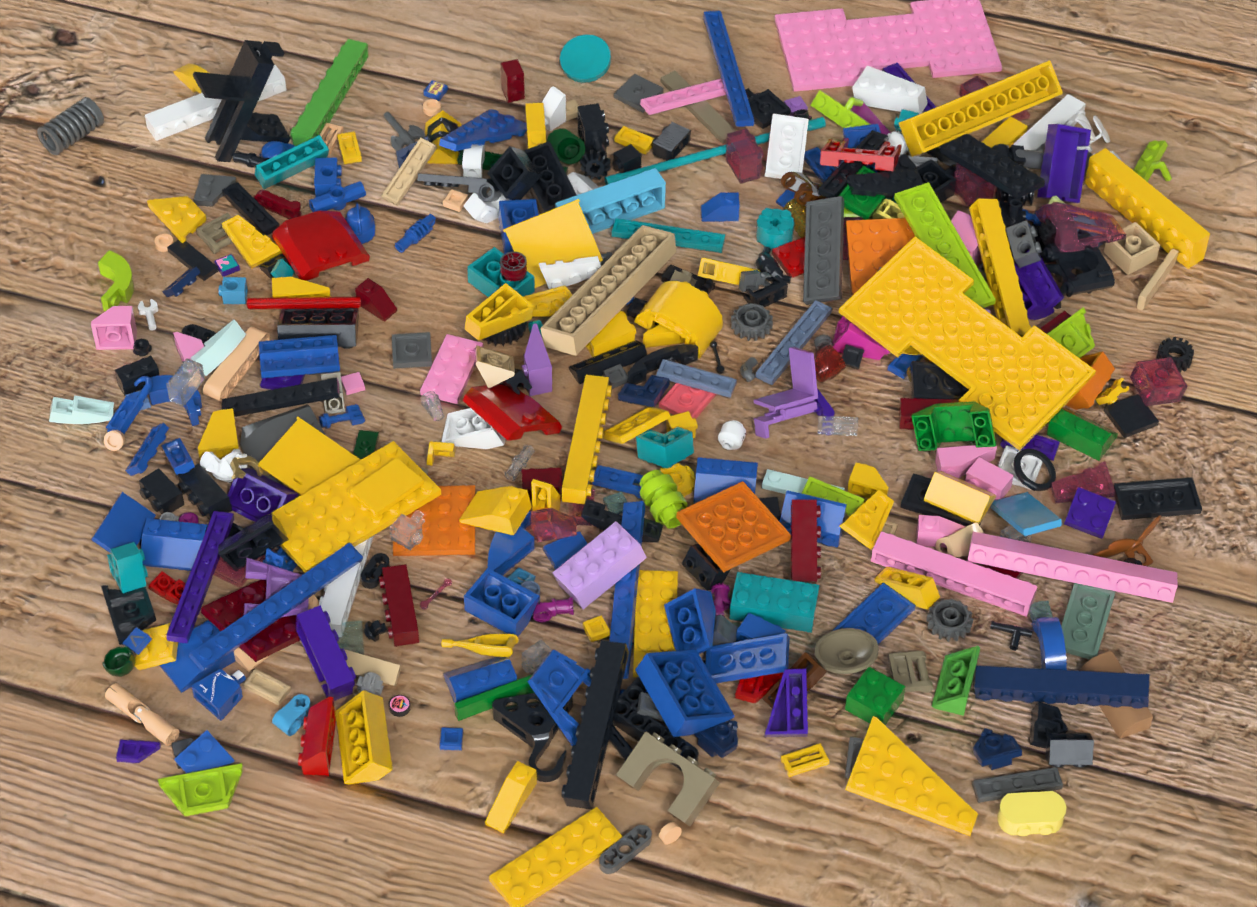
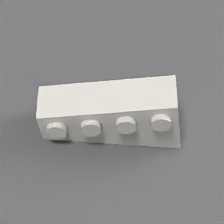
[852,66,927,114]

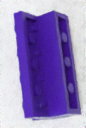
[1011,250,1064,320]

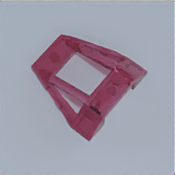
[1036,202,1126,252]

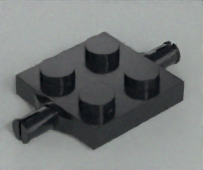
[745,88,791,129]

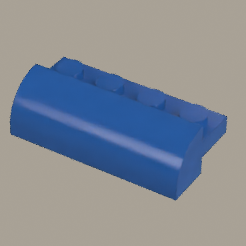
[258,335,340,378]

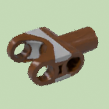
[780,172,827,206]

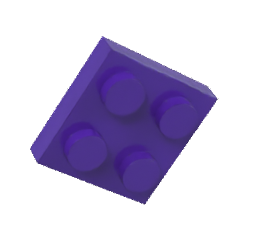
[1064,487,1116,539]

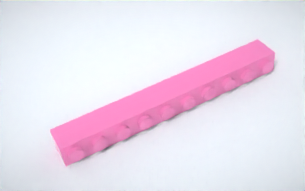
[968,531,1177,603]

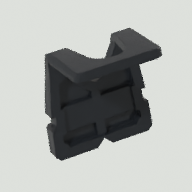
[427,117,461,153]

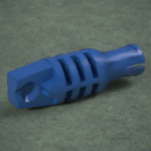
[395,214,436,253]

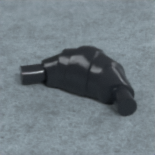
[756,247,792,284]

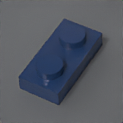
[162,266,201,297]

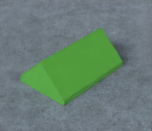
[932,646,980,716]

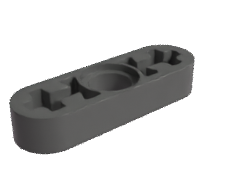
[599,825,652,874]

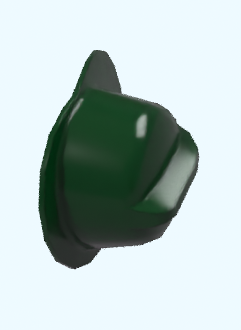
[547,129,585,164]

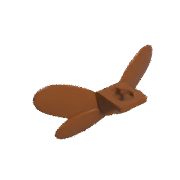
[1093,515,1162,566]

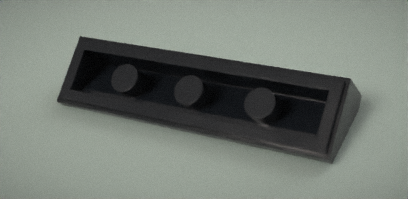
[569,340,647,384]

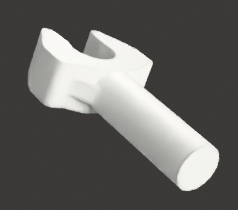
[138,299,158,330]

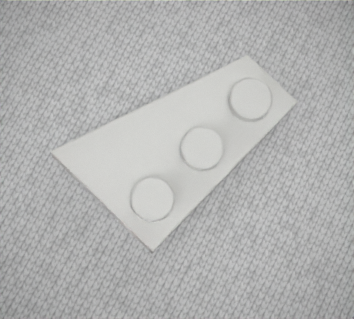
[539,256,601,289]

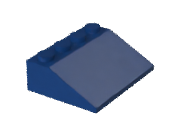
[635,650,735,737]

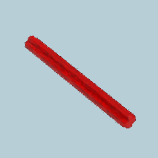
[247,297,361,309]

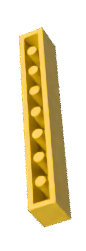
[969,198,1031,337]
[562,375,612,504]

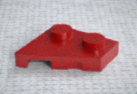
[735,672,784,704]

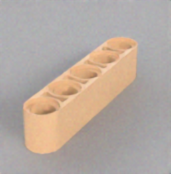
[203,326,270,402]

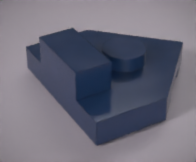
[694,720,738,758]
[973,728,1022,770]

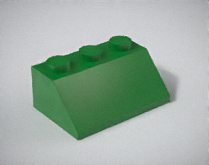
[1047,408,1118,461]

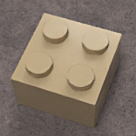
[1104,222,1160,275]

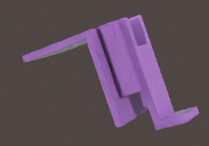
[754,347,818,439]

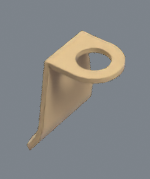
[936,522,984,557]

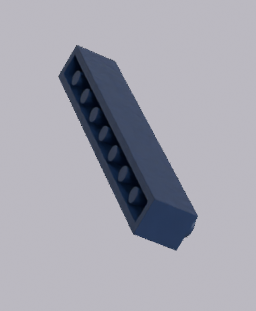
[974,666,1150,709]

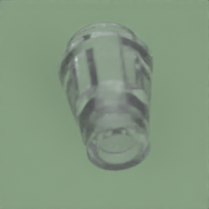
[421,391,444,421]

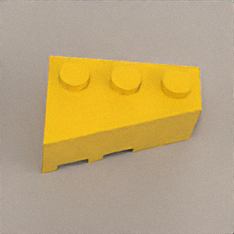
[465,283,534,341]

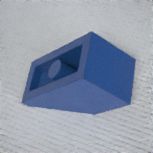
[701,192,740,222]

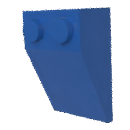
[664,588,716,654]
[159,620,235,693]

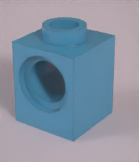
[219,277,248,304]

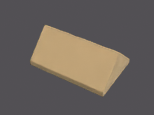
[475,345,515,388]

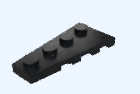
[847,169,923,198]

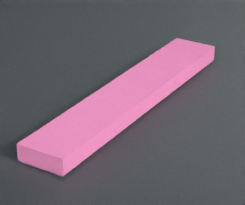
[640,79,726,115]

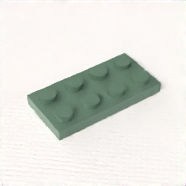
[1061,583,1115,659]

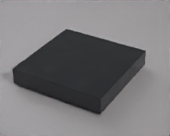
[1104,394,1159,438]

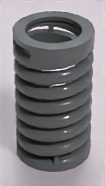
[37,97,104,155]

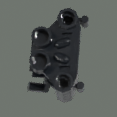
[1043,233,1115,309]

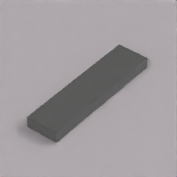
[972,767,1063,803]

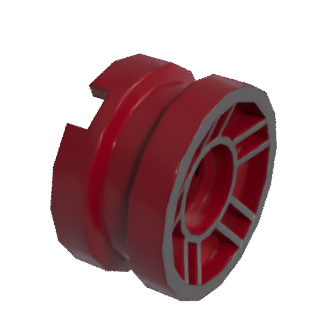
[500,251,527,281]

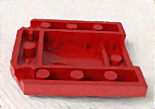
[272,210,370,281]
[462,384,562,441]

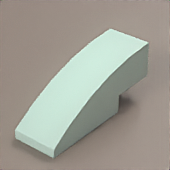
[191,320,246,376]
[49,396,114,424]

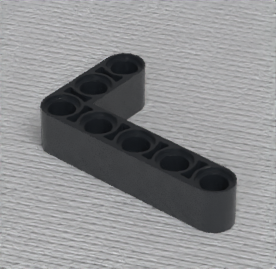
[614,676,699,772]

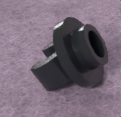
[364,620,387,641]

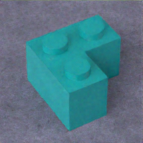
[636,427,694,468]
[107,542,148,593]

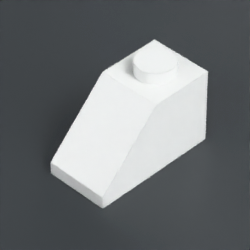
[542,86,566,131]

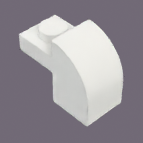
[462,144,485,178]

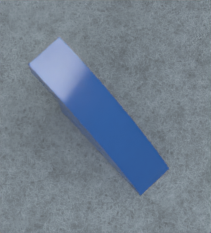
[487,511,535,576]

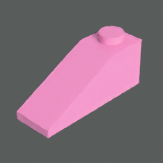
[935,445,997,478]
[916,515,966,548]

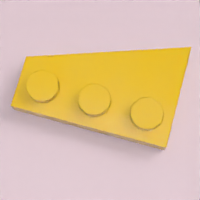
[523,285,572,317]
[839,490,894,549]

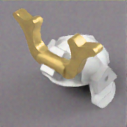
[200,449,270,483]

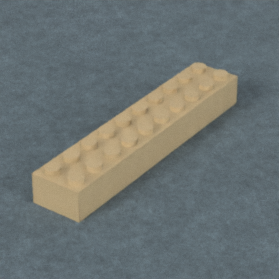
[541,225,676,356]

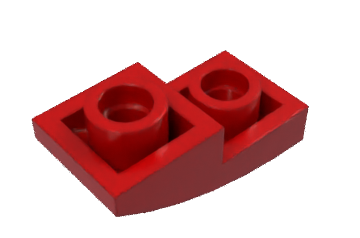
[148,571,186,605]

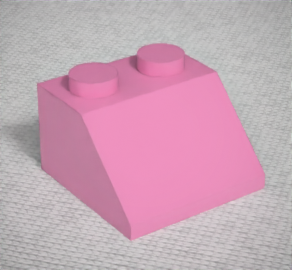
[91,306,137,350]

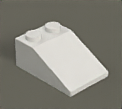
[441,408,505,449]

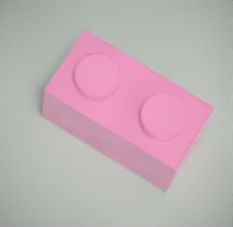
[965,457,1014,501]

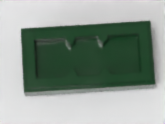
[353,430,379,460]

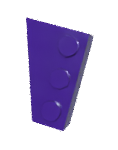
[764,669,808,737]

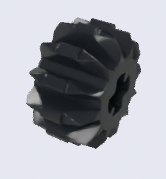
[580,149,611,180]

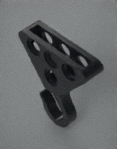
[492,693,573,782]

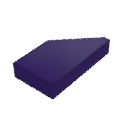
[116,739,161,763]

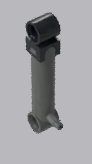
[992,144,1092,177]

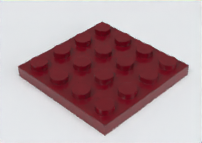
[201,579,300,662]

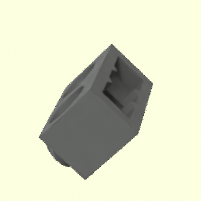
[1006,220,1042,268]

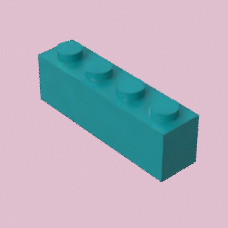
[255,135,329,189]

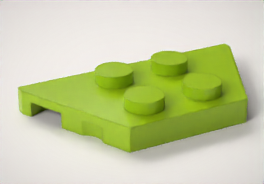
[1047,307,1095,358]
[158,763,243,816]

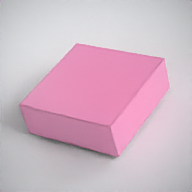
[341,372,365,395]

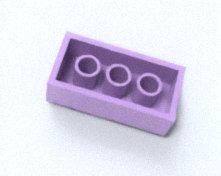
[553,521,647,609]

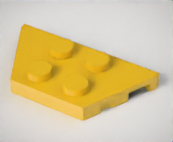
[147,196,207,243]

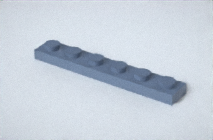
[756,300,832,385]

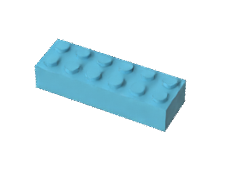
[555,168,666,234]

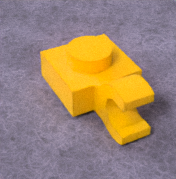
[1095,378,1129,405]

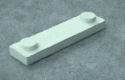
[762,469,845,494]

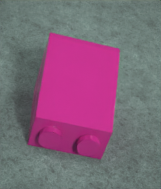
[831,316,890,360]

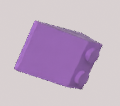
[521,324,552,396]

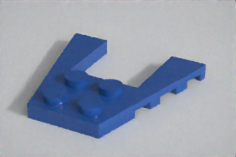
[527,650,625,746]

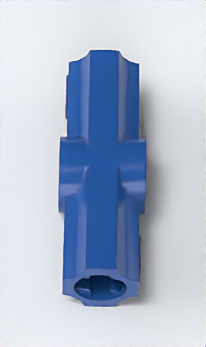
[309,181,366,212]

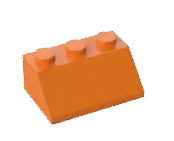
[1066,351,1115,410]

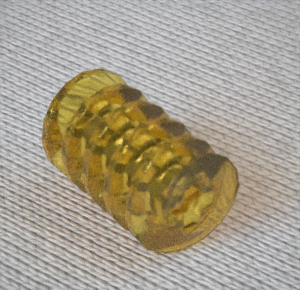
[783,198,806,238]

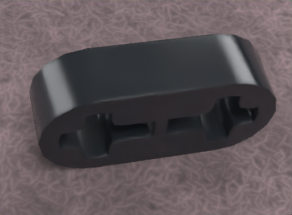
[361,553,390,589]

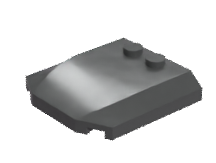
[240,404,325,485]

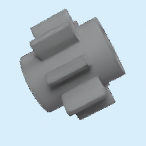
[356,672,384,695]

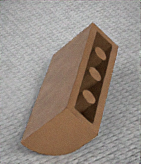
[1080,650,1153,739]

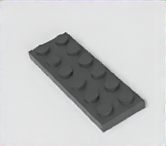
[803,196,844,305]

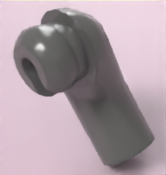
[740,357,758,382]

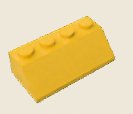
[335,690,393,785]

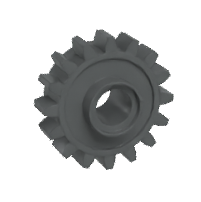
[731,304,773,341]
[926,599,973,642]

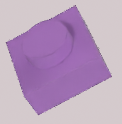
[784,96,808,116]

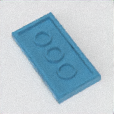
[991,492,1062,536]

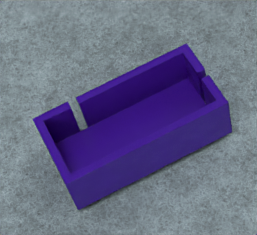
[1037,124,1091,203]
[296,605,356,701]

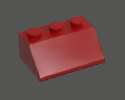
[298,697,336,776]

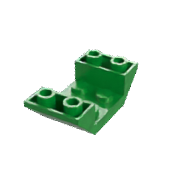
[912,401,997,451]

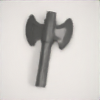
[384,112,426,151]

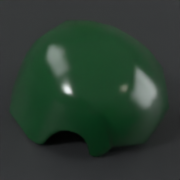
[103,646,135,677]

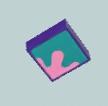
[214,254,240,277]

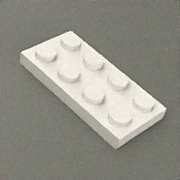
[765,114,809,180]

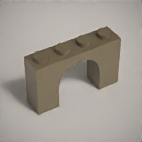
[616,732,720,826]

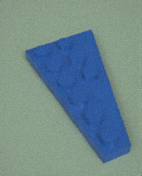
[439,109,527,151]

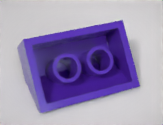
[228,468,298,522]

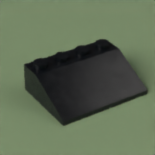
[277,308,359,349]

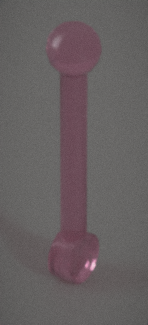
[420,578,452,610]

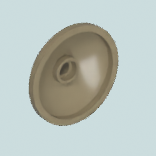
[815,628,879,674]

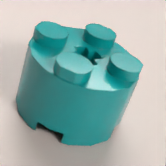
[756,208,794,251]

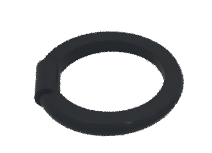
[1013,449,1056,491]

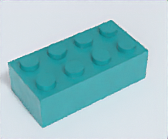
[729,572,819,633]

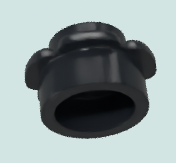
[133,339,152,356]

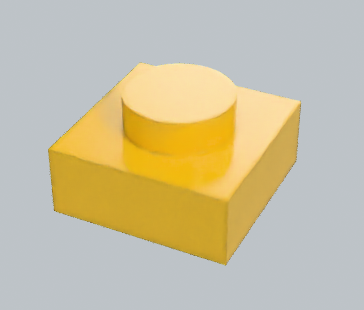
[583,615,610,643]

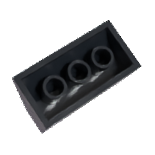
[524,141,577,214]

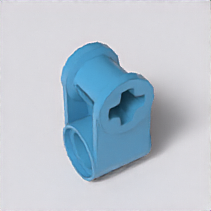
[272,694,311,736]

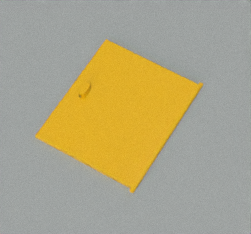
[503,199,603,288]
[258,417,361,495]

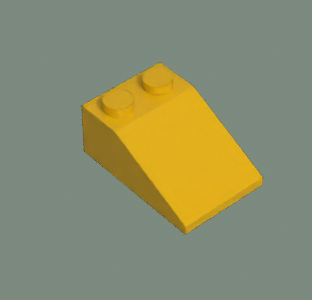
[459,486,532,536]

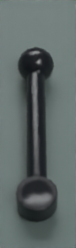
[710,341,724,374]

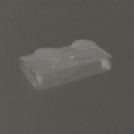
[817,416,858,436]

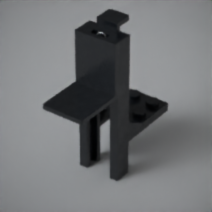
[193,40,290,162]

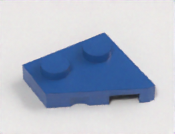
[174,730,235,774]

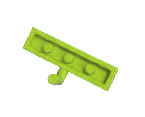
[811,90,871,128]
[1133,140,1172,182]

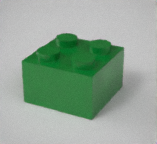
[845,667,906,725]

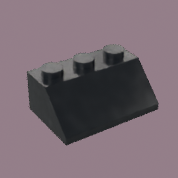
[218,513,289,571]

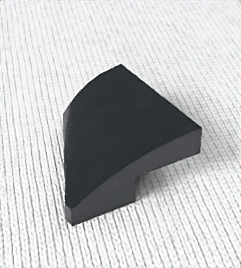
[1030,702,1068,749]

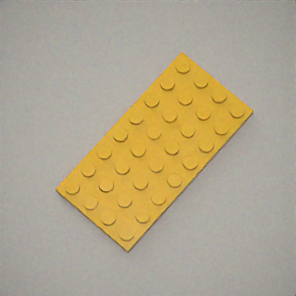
[268,441,441,573]

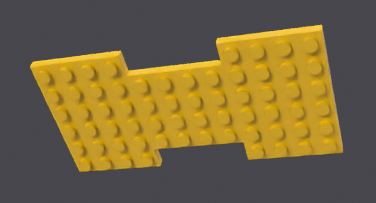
[839,237,1096,451]

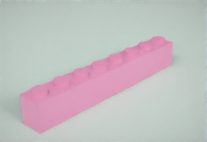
[871,531,1037,617]

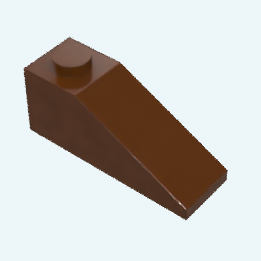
[762,652,827,709]

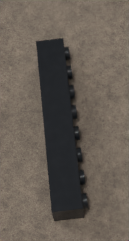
[561,640,629,810]

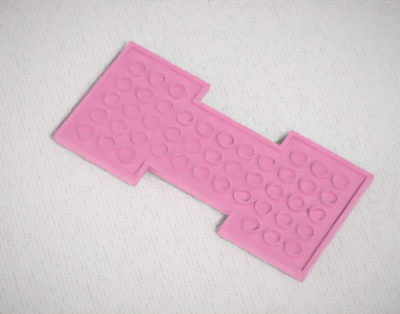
[775,0,1002,91]

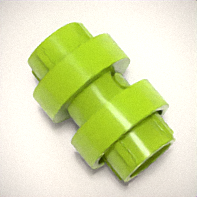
[639,470,688,529]

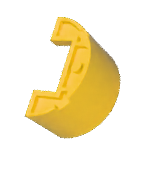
[634,281,723,359]

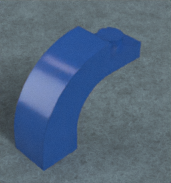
[145,375,202,426]
[1032,617,1067,670]

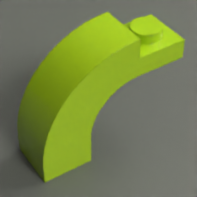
[98,250,134,311]

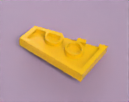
[222,215,282,269]

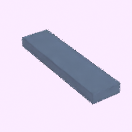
[657,359,737,398]

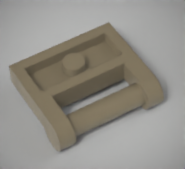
[196,213,233,254]
[888,651,933,693]

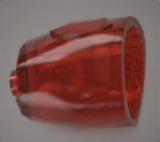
[814,344,846,383]

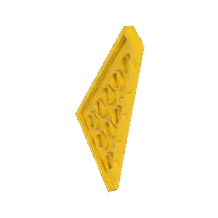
[845,716,978,836]

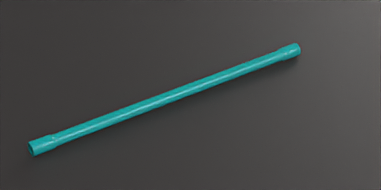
[604,117,826,185]

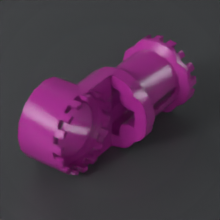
[711,583,731,617]
[533,597,574,622]

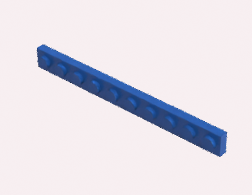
[703,11,754,127]
[610,501,646,679]
[189,542,363,672]

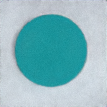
[560,35,611,83]

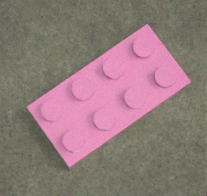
[420,334,483,404]

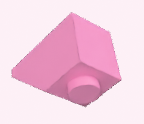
[173,332,204,373]

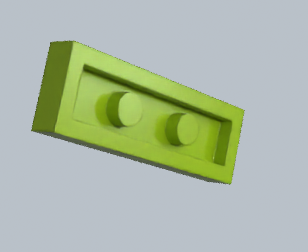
[801,476,865,516]

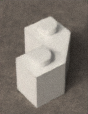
[464,189,510,223]

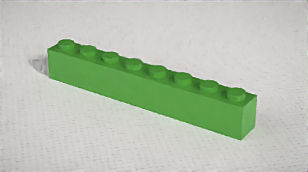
[290,39,369,146]

